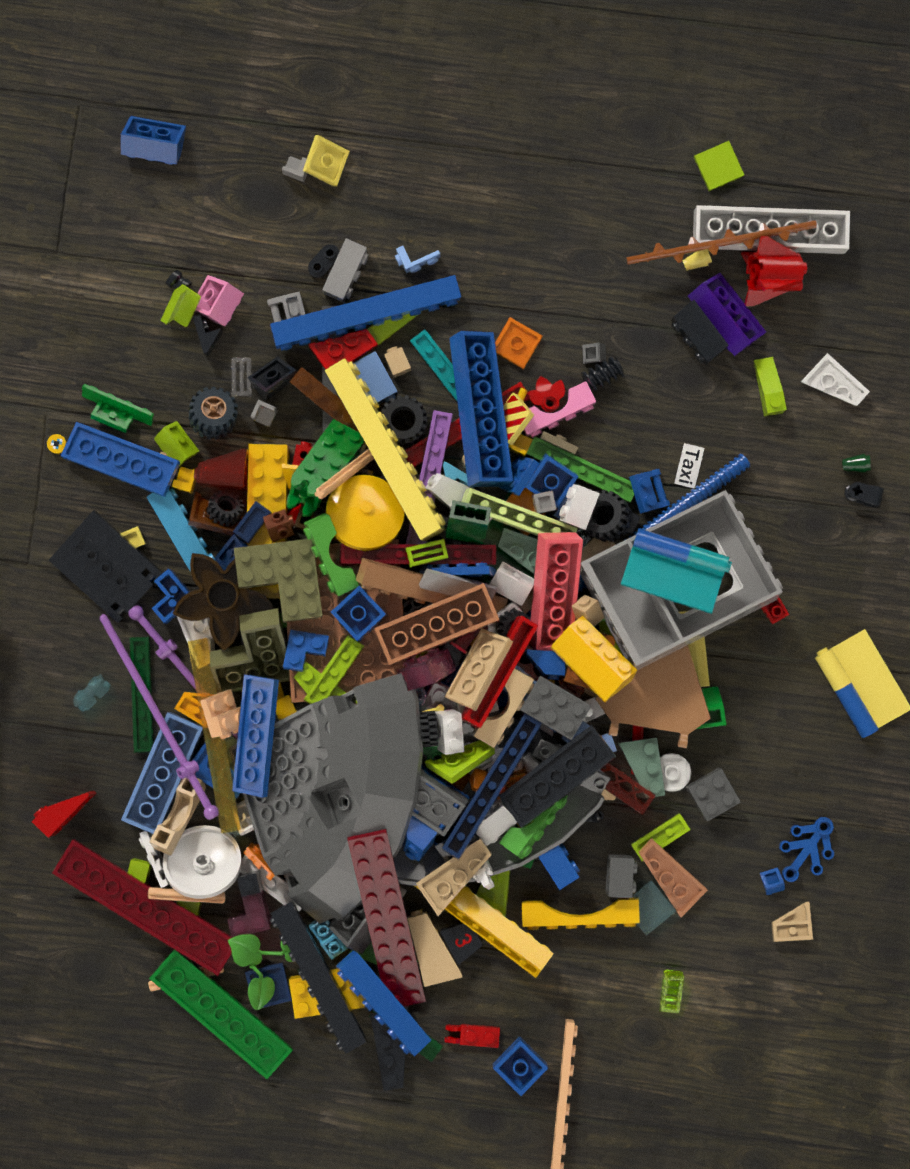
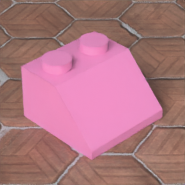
[195,275,244,326]

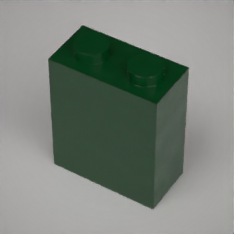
[445,500,491,545]

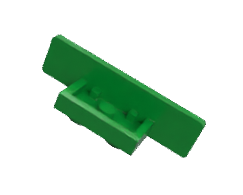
[82,384,154,433]

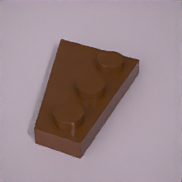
[188,491,243,536]

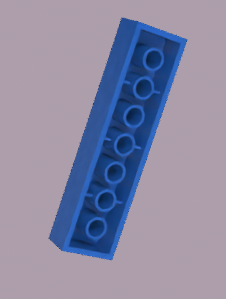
[449,331,513,487]

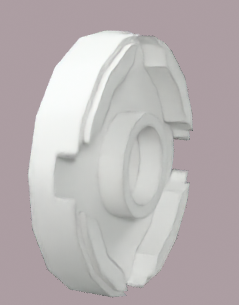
[660,753,691,792]

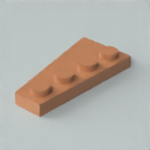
[639,838,708,917]

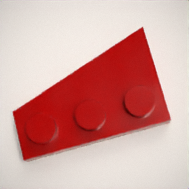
[309,329,378,370]

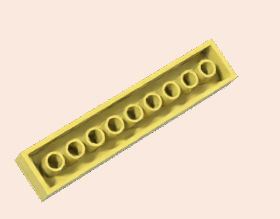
[325,358,446,541]

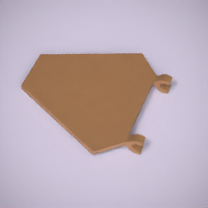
[595,645,711,748]

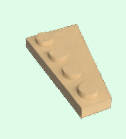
[416,838,492,916]

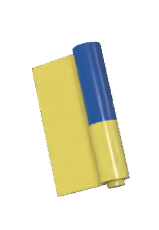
[815,629,910,738]

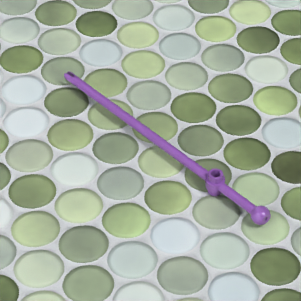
[129,605,238,739]
[100,614,219,820]

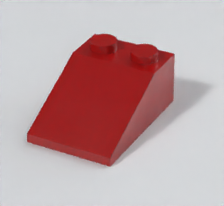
[32,791,96,838]

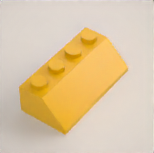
[550,615,637,702]

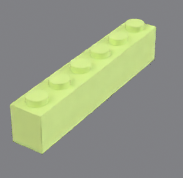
[461,488,578,536]

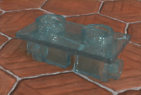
[73,674,111,712]

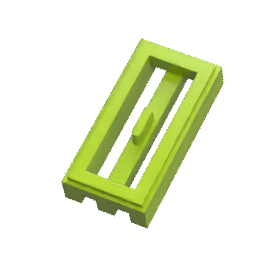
[405,539,448,567]

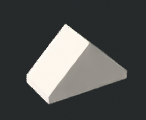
[231,800,254,836]

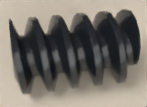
[581,357,625,392]

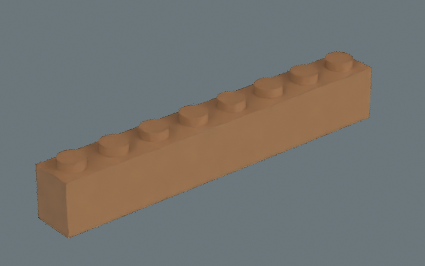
[356,558,508,613]

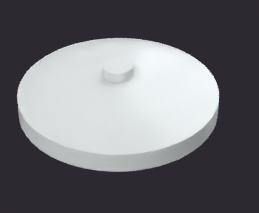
[163,825,242,899]

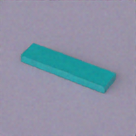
[410,329,457,401]

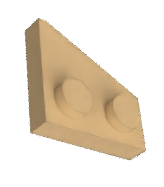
[771,902,813,942]

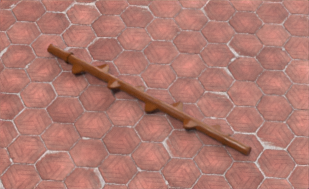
[626,220,817,265]

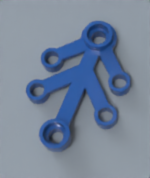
[779,817,834,882]

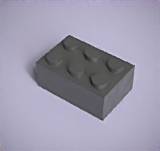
[520,676,591,740]

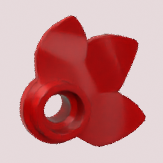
[528,376,565,413]

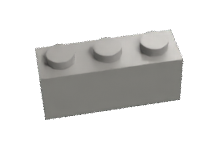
[322,238,369,303]

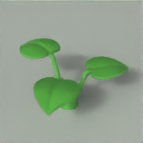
[228,934,292,1010]

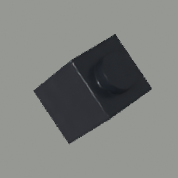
[237,870,263,897]

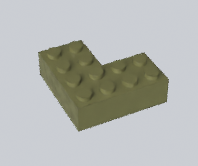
[234,539,322,623]
[209,608,290,693]

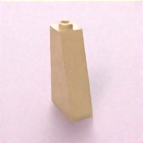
[408,909,462,987]

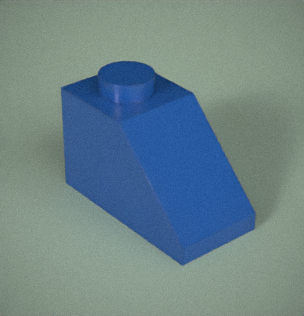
[524,649,565,680]

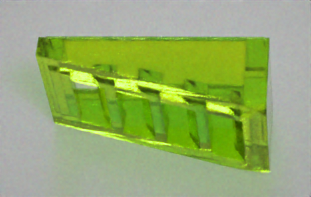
[659,970,684,1013]

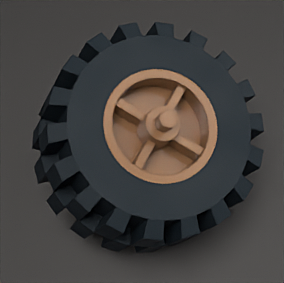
[189,387,238,440]

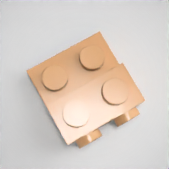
[200,689,241,739]

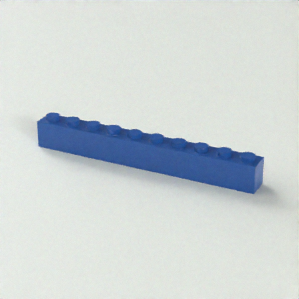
[270,275,461,351]

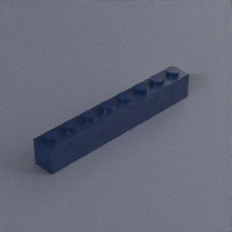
[442,713,542,860]

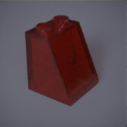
[194,449,249,491]

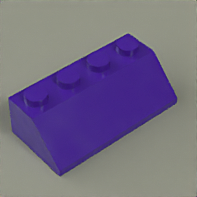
[688,273,766,356]

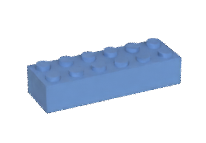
[121,712,205,834]

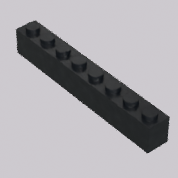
[270,901,367,1054]

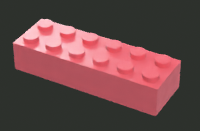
[529,532,583,651]

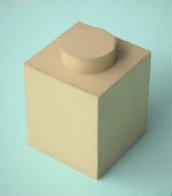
[384,346,411,378]
[571,595,604,627]

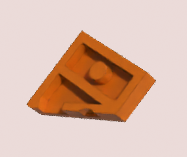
[244,843,275,881]

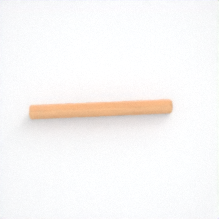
[315,449,374,499]

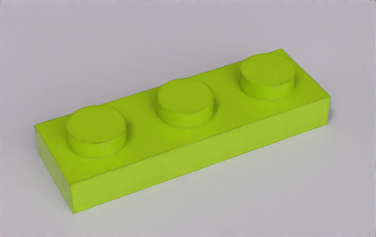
[631,813,690,861]

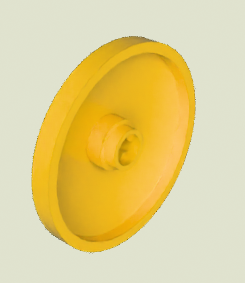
[326,475,404,551]

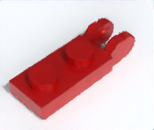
[444,1024,500,1048]

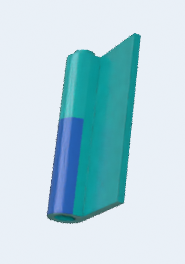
[621,528,732,614]

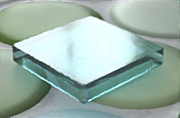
[632,881,676,936]

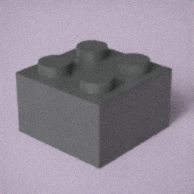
[685,767,741,822]
[605,854,637,898]

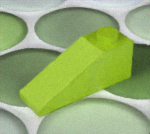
[754,357,787,416]

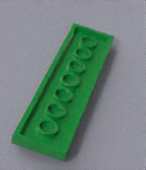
[149,949,293,1079]

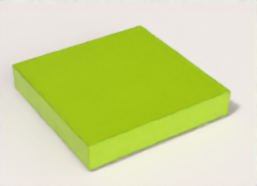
[694,141,744,191]

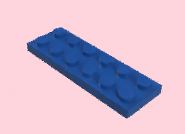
[61,422,180,497]
[232,675,279,797]

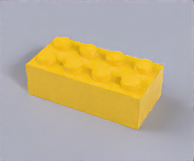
[289,969,365,1019]

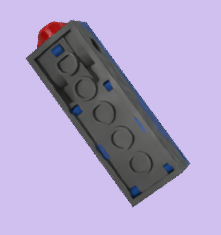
[412,764,470,836]

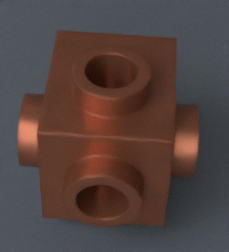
[263,509,295,543]

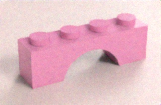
[523,381,596,438]

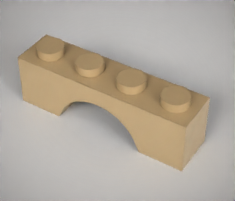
[472,668,534,748]
[149,778,206,856]

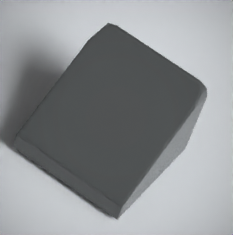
[582,343,606,364]

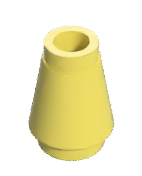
[682,249,712,271]

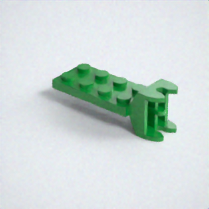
[286,419,365,517]

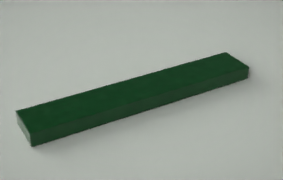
[130,637,154,753]

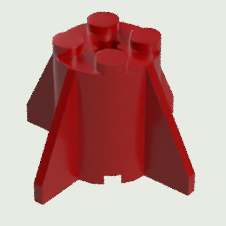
[741,236,807,306]

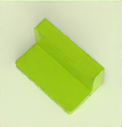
[160,284,201,327]
[154,421,199,467]

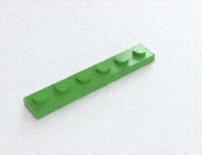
[526,437,634,503]

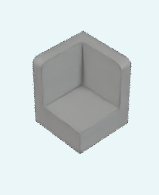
[282,156,308,182]
[251,400,278,427]
[532,491,556,514]

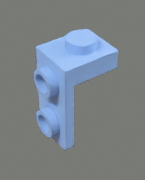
[395,246,440,273]

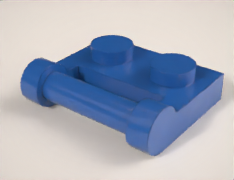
[629,469,670,514]

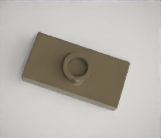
[540,431,578,455]

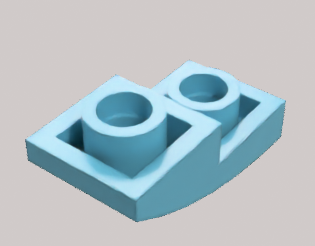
[309,920,347,960]

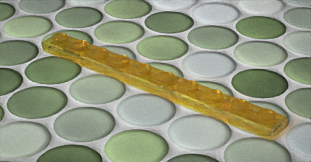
[188,638,241,834]

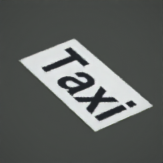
[674,443,704,489]

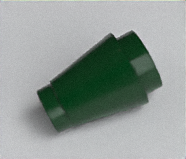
[842,454,871,473]

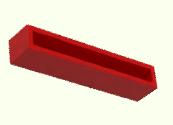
[462,616,539,728]

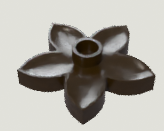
[172,553,274,651]

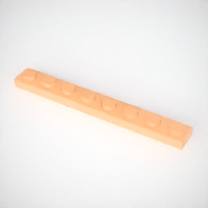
[551,1019,578,1169]

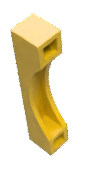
[522,897,640,930]

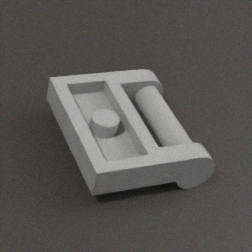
[267,291,305,323]

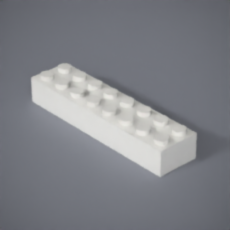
[693,205,850,254]

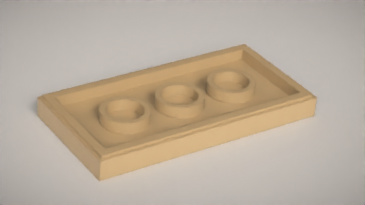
[445,629,513,711]

